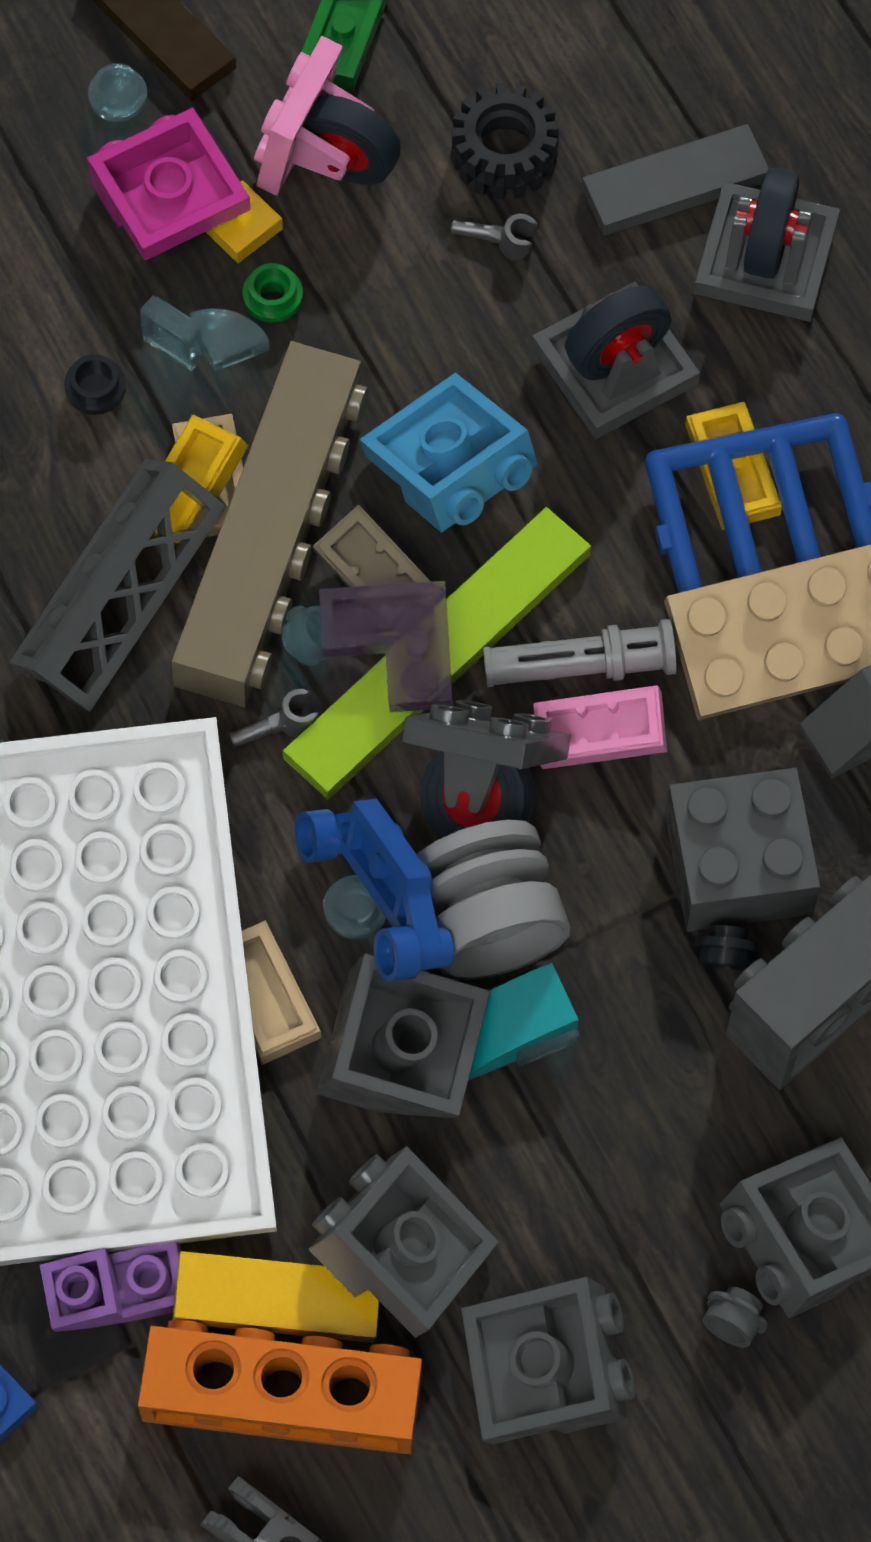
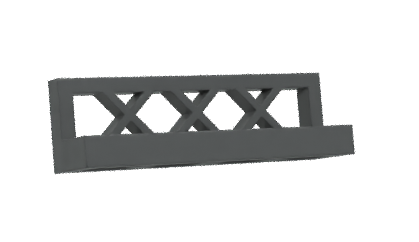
[9,458,226,712]

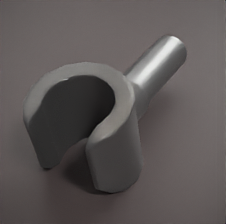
[451,213,537,260]
[229,689,318,747]

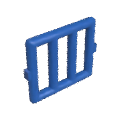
[645,413,871,593]

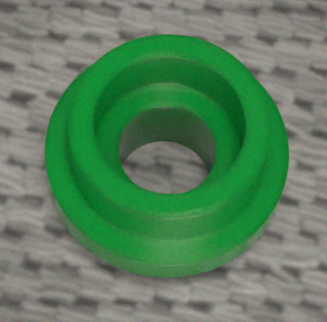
[242,263,303,323]

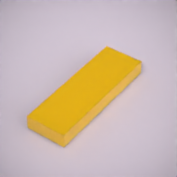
[172,1251,379,1343]

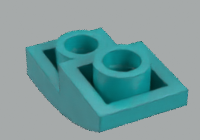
[468,963,579,1081]

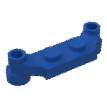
[295,799,454,982]

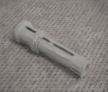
[483,619,676,687]

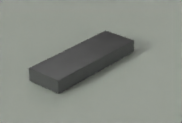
[582,124,769,236]

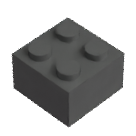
[665,768,820,932]

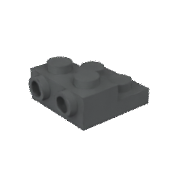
[719,1137,871,1319]
[308,1146,499,1338]
[461,1277,635,1445]

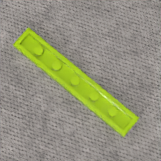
[283,507,591,800]

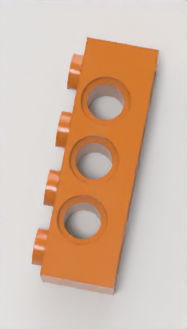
[138,1319,422,1455]

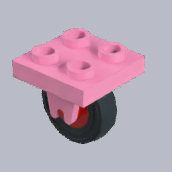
[254,36,401,196]

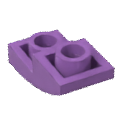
[40,1241,181,1332]

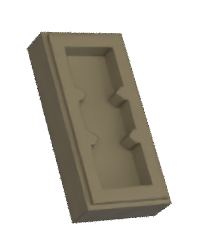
[313,505,443,640]

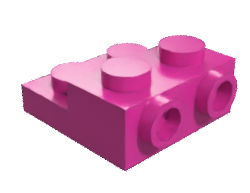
[87,107,251,261]

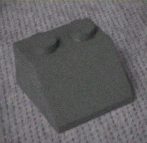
[317,953,490,1119]

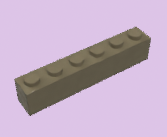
[172,341,369,708]

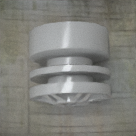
[416,820,570,981]

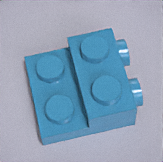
[359,372,538,533]

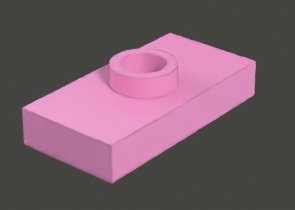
[534,685,667,769]

